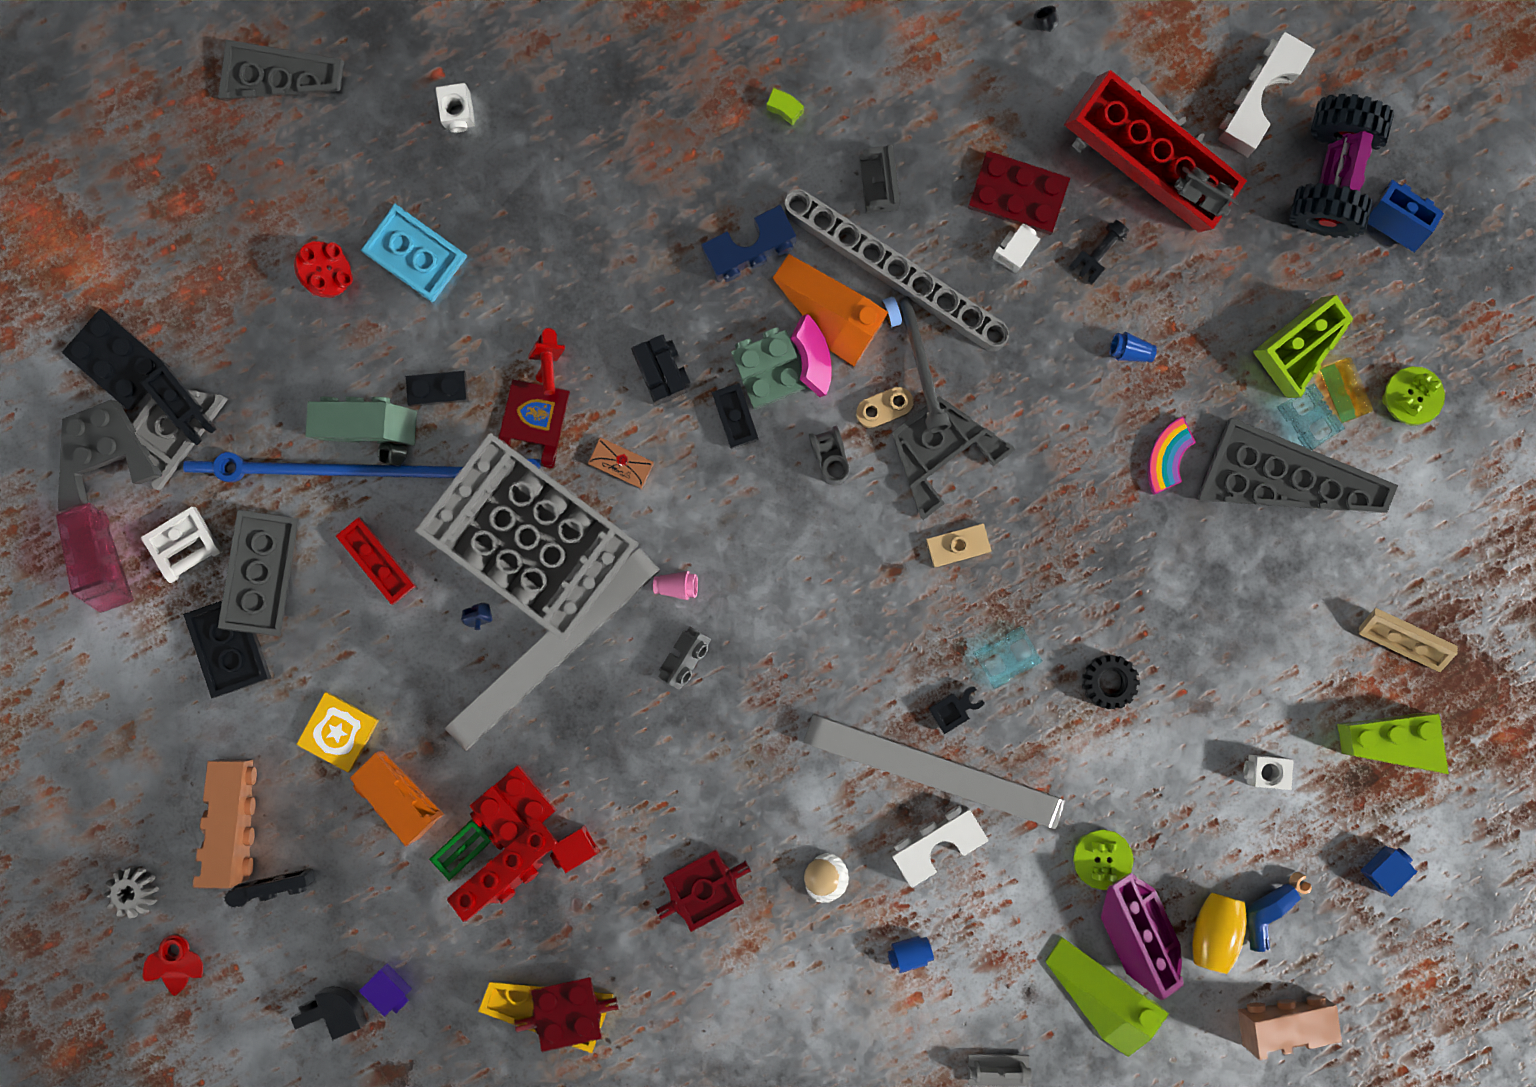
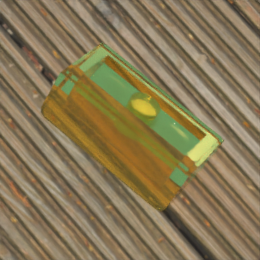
[1320,357,1373,424]

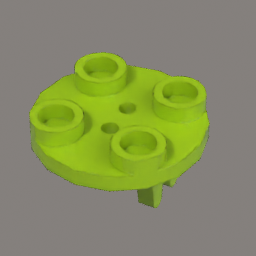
[1382,366,1445,426]
[1073,829,1134,890]

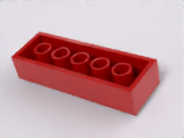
[1064,70,1247,233]

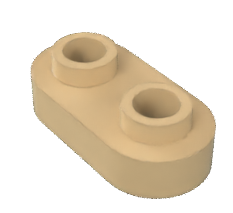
[856,387,913,429]

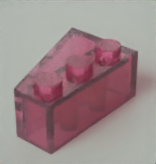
[56,503,134,613]

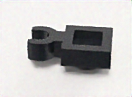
[928,686,985,734]

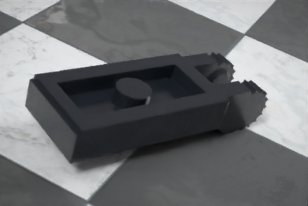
[140,363,217,445]
[224,868,315,908]

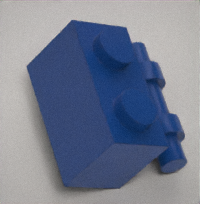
[1368,179,1444,253]

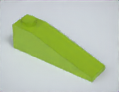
[1045,936,1169,1057]

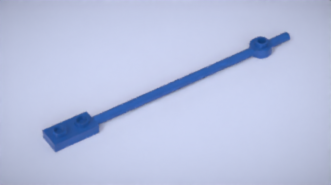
[183,452,541,483]

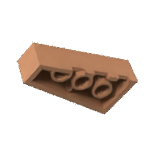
[193,759,257,888]

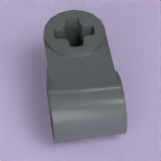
[808,426,849,486]

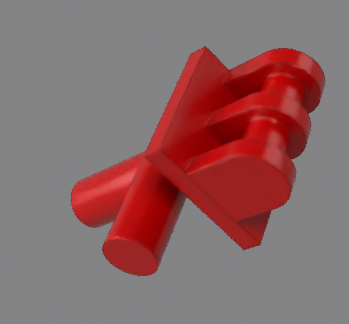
[528,328,565,395]

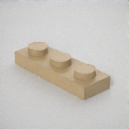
[1359,607,1458,672]

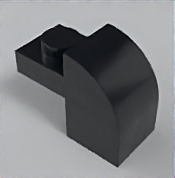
[291,986,368,1041]

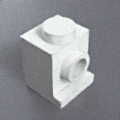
[992,224,1040,274]

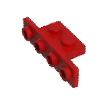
[447,821,557,922]

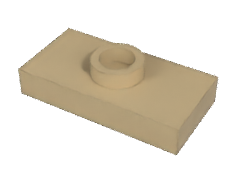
[926,523,992,568]

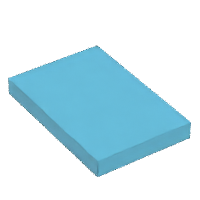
[360,204,467,303]

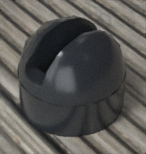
[1033,6,1059,32]

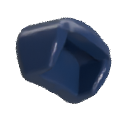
[461,603,493,630]

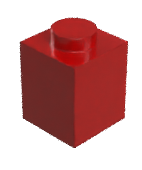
[550,825,600,873]

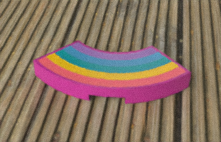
[1147,416,1196,495]

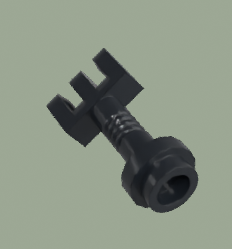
[1069,220,1129,285]

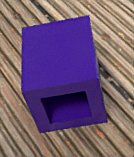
[359,964,412,1017]

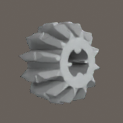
[103,866,159,919]

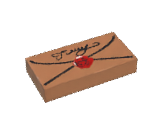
[588,437,654,489]

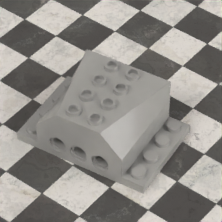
[415,432,639,642]

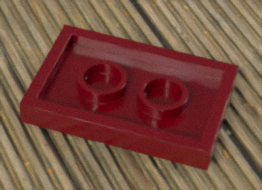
[968,151,1071,235]

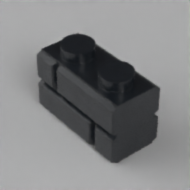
[631,334,690,406]

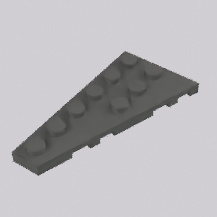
[1196,418,1398,513]

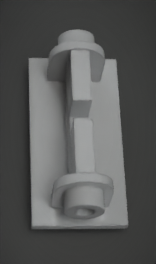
[968,1054,1032,1086]

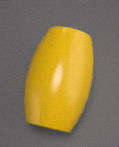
[1192,893,1247,974]

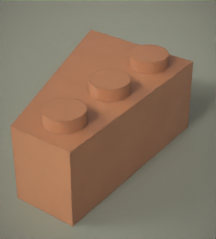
[1238,995,1342,1060]

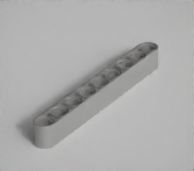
[785,189,1009,351]
[445,548,660,751]
[803,714,1065,829]

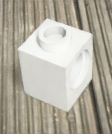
[436,83,475,133]
[1243,754,1294,790]

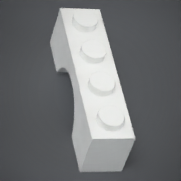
[1217,32,1315,158]

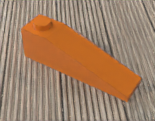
[773,254,888,367]

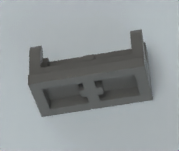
[859,145,900,214]

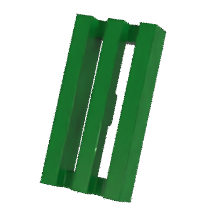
[429,819,491,881]

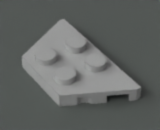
[132,390,228,491]

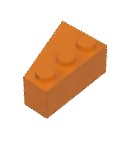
[350,751,444,846]

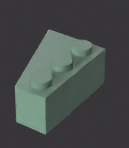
[305,396,417,446]

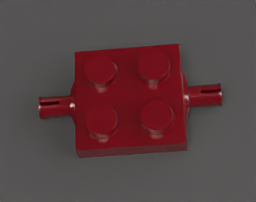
[655,849,752,932]
[514,977,619,1052]

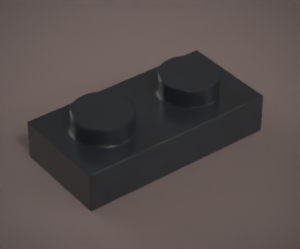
[405,371,469,407]
[712,383,759,449]

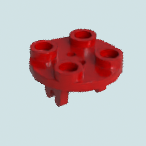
[294,241,353,298]

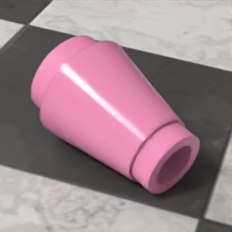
[653,571,698,600]

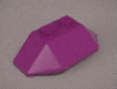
[1101,873,1183,1000]

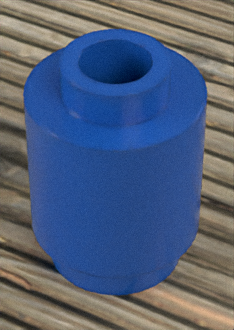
[887,936,934,973]

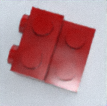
[469,765,557,850]

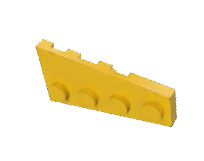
[478,982,614,1053]

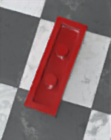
[336,517,416,605]

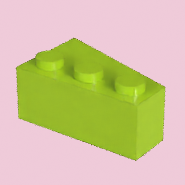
[1253,295,1353,398]
[1337,712,1449,774]

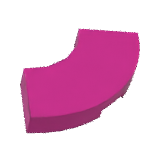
[790,314,832,397]

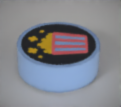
[881,296,902,328]

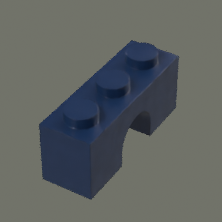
[701,205,797,282]

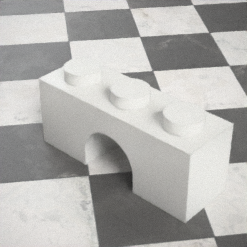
[891,806,989,888]

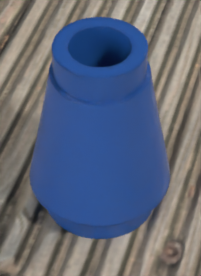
[1110,332,1157,363]

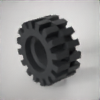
[1082,655,1140,709]

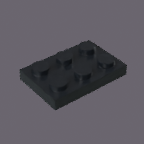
[61,308,170,411]
[183,601,271,699]

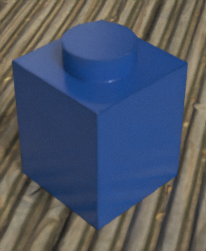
[1360,846,1418,897]

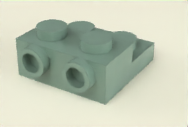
[731,328,808,409]

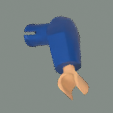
[1246,872,1312,952]

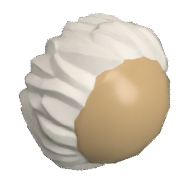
[804,853,849,903]

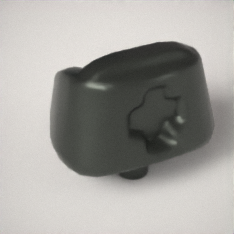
[377,442,408,466]

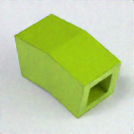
[767,88,804,125]

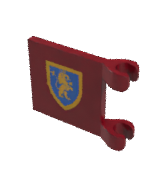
[498,379,570,469]

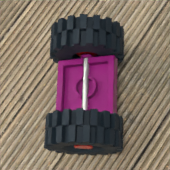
[1289,94,1394,238]

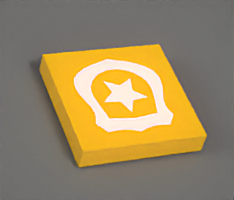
[296,692,380,773]

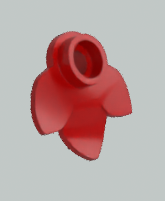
[143,935,203,996]

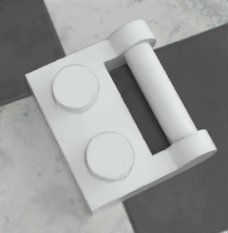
[141,507,223,583]

